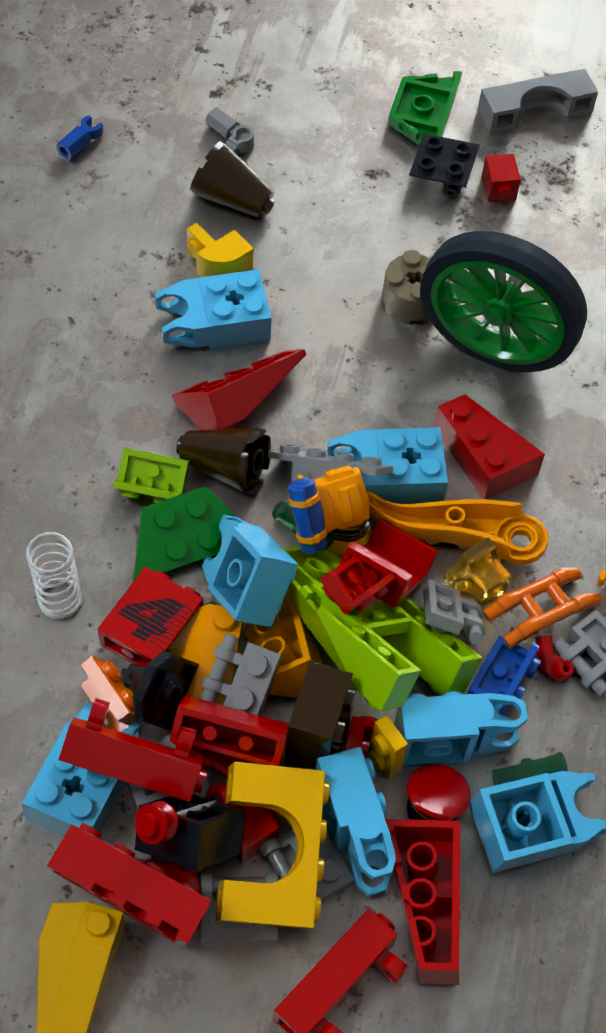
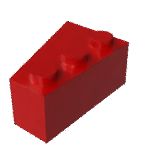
[433,394,545,499]
[169,695,289,776]

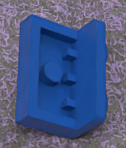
[467,635,541,715]

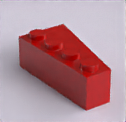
[385,819,461,985]
[46,823,212,946]

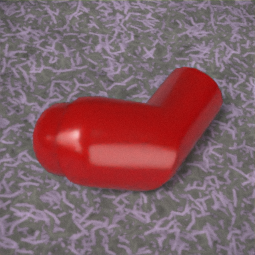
[535,635,574,681]

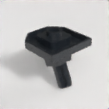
[121,650,199,731]

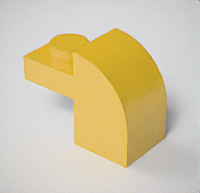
[186,223,254,277]

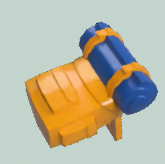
[288,465,370,554]

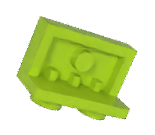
[113,447,190,503]

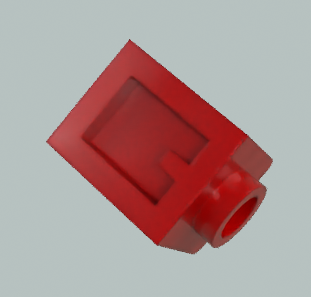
[345,716,378,759]

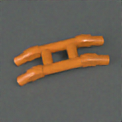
[482,567,602,649]

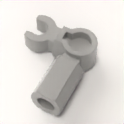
[206,106,254,156]

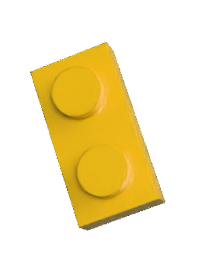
[368,715,408,779]

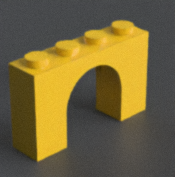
[215,762,330,929]

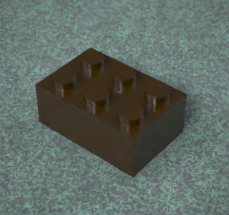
[283,661,357,770]

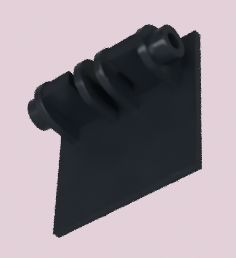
[409,133,480,197]

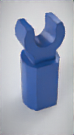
[56,115,103,161]

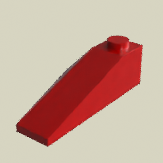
[171,349,306,430]

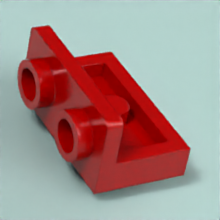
[319,554,395,615]

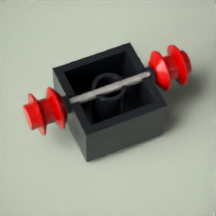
[134,781,246,872]

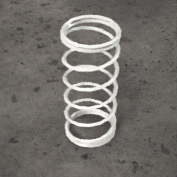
[26,532,83,619]

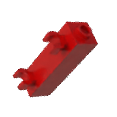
[58,698,207,802]
[272,908,407,1033]

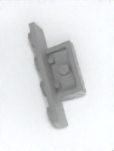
[268,444,393,482]

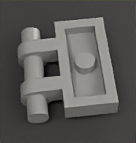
[423,579,486,644]
[553,610,606,697]
[200,633,284,716]

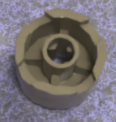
[382,250,431,324]

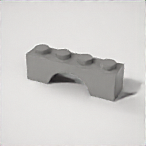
[478,68,598,133]

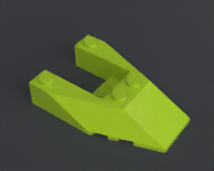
[283,546,483,711]

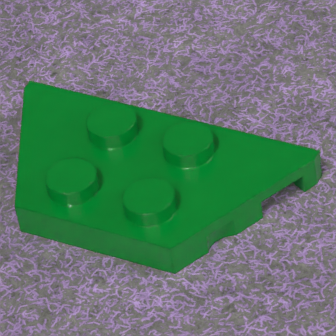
[388,71,462,145]
[132,486,237,582]

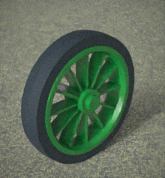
[420,231,587,372]

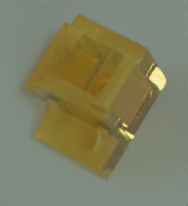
[443,537,511,607]

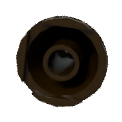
[190,141,275,218]
[176,428,271,494]

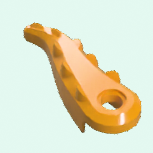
[367,491,548,565]

